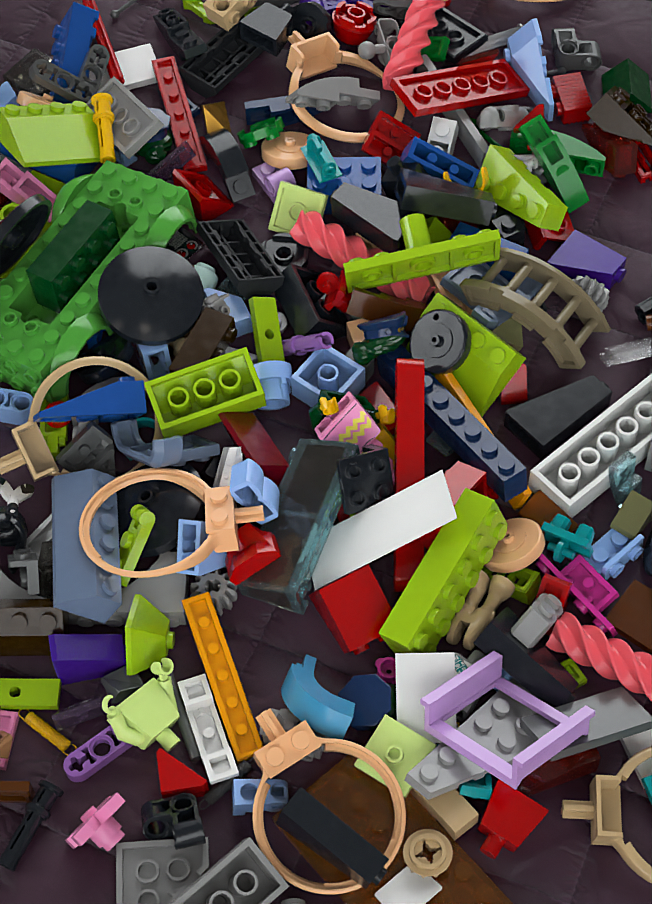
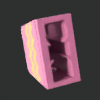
[314,391,383,456]

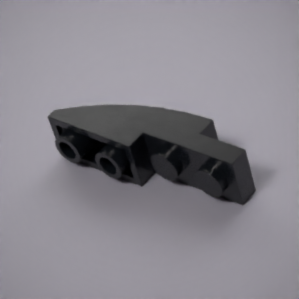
[153,8,208,61]

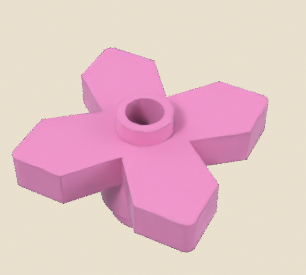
[65,792,125,852]

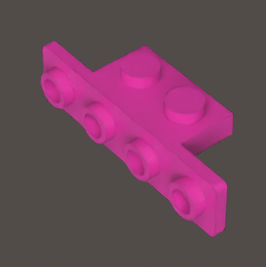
[535,553,619,638]

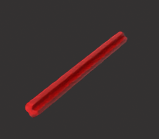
[82,0,125,84]

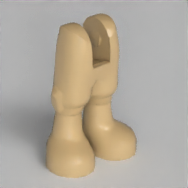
[446,570,515,651]

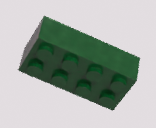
[26,200,120,313]

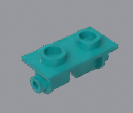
[300,133,342,184]

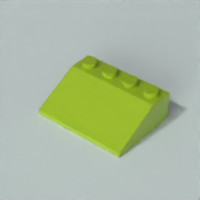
[0,101,100,167]
[406,292,526,417]

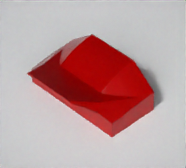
[225,523,281,586]

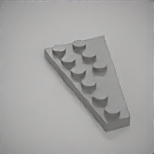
[404,678,536,800]

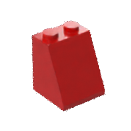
[308,564,392,655]

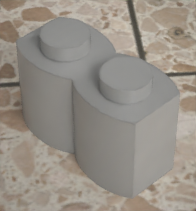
[511,593,563,648]

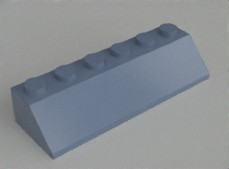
[52,468,122,624]

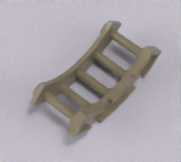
[460,247,611,369]

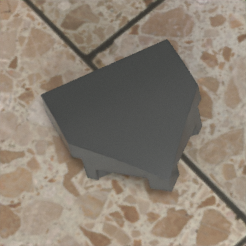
[56,421,116,477]

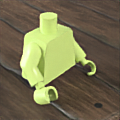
[102,658,180,752]

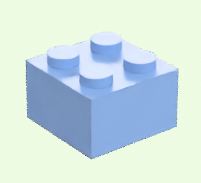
[291,347,365,407]

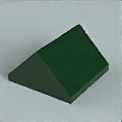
[601,58,652,113]

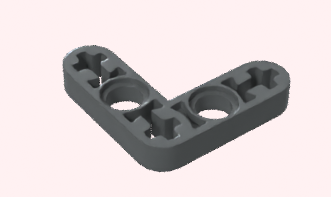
[29,44,110,103]

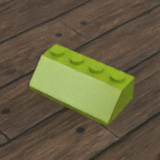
[144,347,267,439]

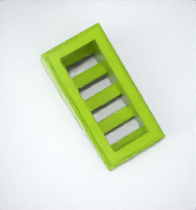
[482,566,541,605]

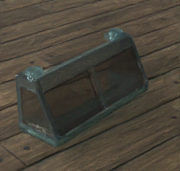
[237,438,360,615]

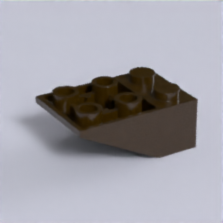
[586,85,652,146]

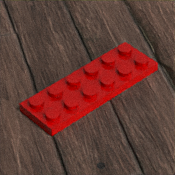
[390,59,530,117]

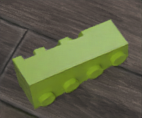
[473,144,568,231]

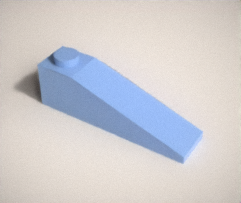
[503,18,554,121]

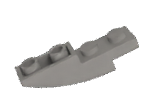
[286,77,380,111]

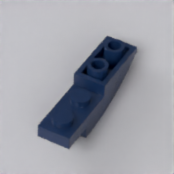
[244,86,323,126]

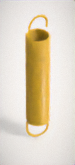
[18,710,77,756]

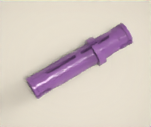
[282,332,334,356]

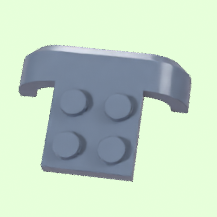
[440,263,543,331]
[111,418,220,468]

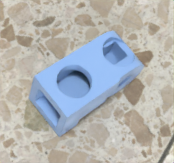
[232,779,289,816]

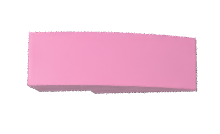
[0,157,57,222]

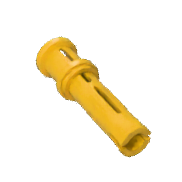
[91,93,116,164]

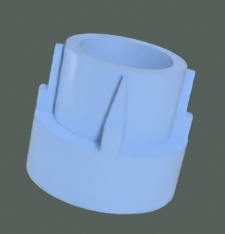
[253,360,292,410]

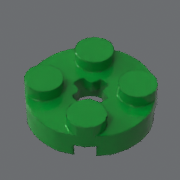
[237,116,285,149]

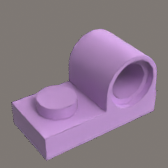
[252,162,296,204]

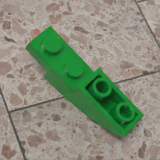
[518,114,590,214]
[509,130,606,177]

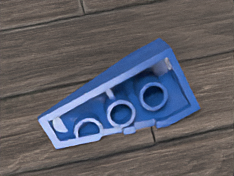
[33,376,147,423]

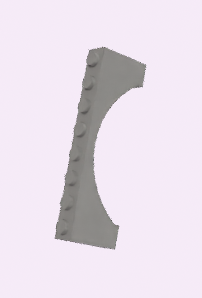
[0,552,189,628]

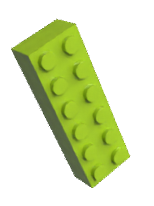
[379,488,508,654]

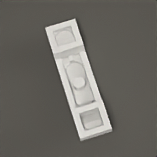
[177,673,239,785]

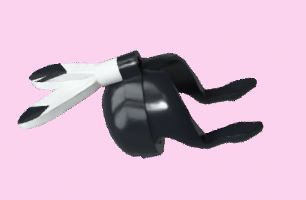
[0,477,35,574]

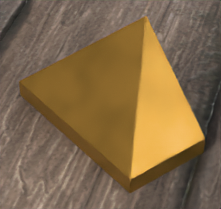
[201,101,232,134]

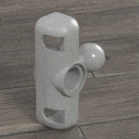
[358,18,400,67]
[476,105,533,131]

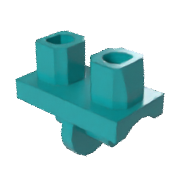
[541,513,595,563]

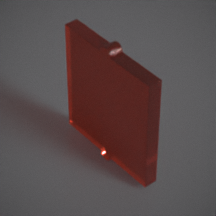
[456,48,500,67]

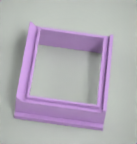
[420,651,595,790]

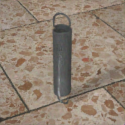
[199,757,255,810]

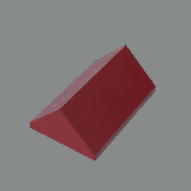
[218,412,289,487]

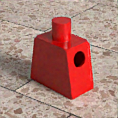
[477,779,549,859]

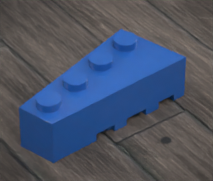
[50,2,99,104]

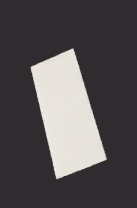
[304,470,457,590]

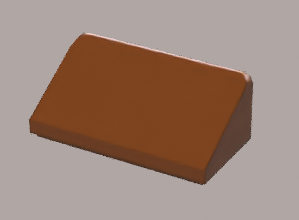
[518,490,578,543]

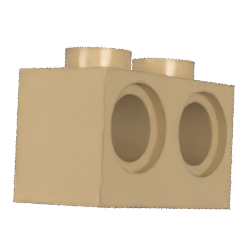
[203,0,258,31]

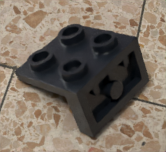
[336,444,394,515]

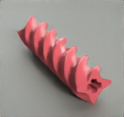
[382,0,445,91]
[289,210,436,304]
[546,612,652,702]

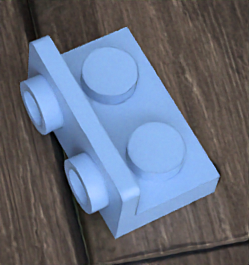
[581,529,645,580]

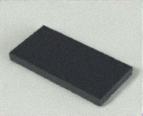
[392,7,488,64]

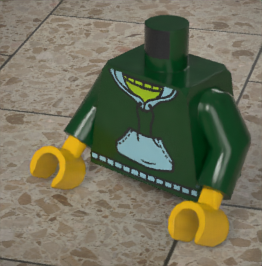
[309,389,395,455]

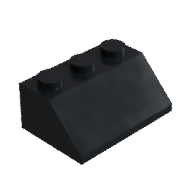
[275,263,348,340]

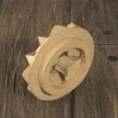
[403,829,453,878]

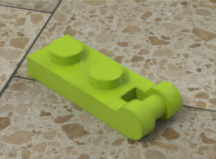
[119,504,155,587]

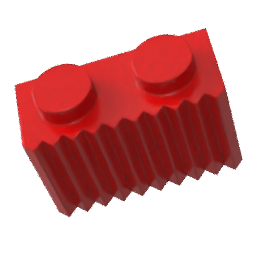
[551,72,592,125]

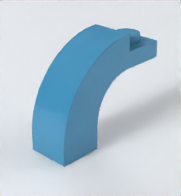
[281,654,355,740]

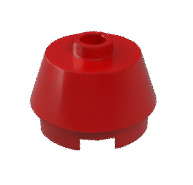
[332,0,377,45]

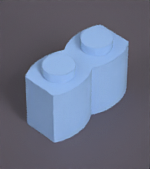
[230,459,280,525]

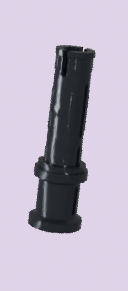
[0,779,64,872]

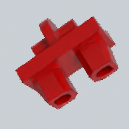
[316,268,353,313]

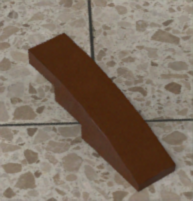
[346,287,428,332]

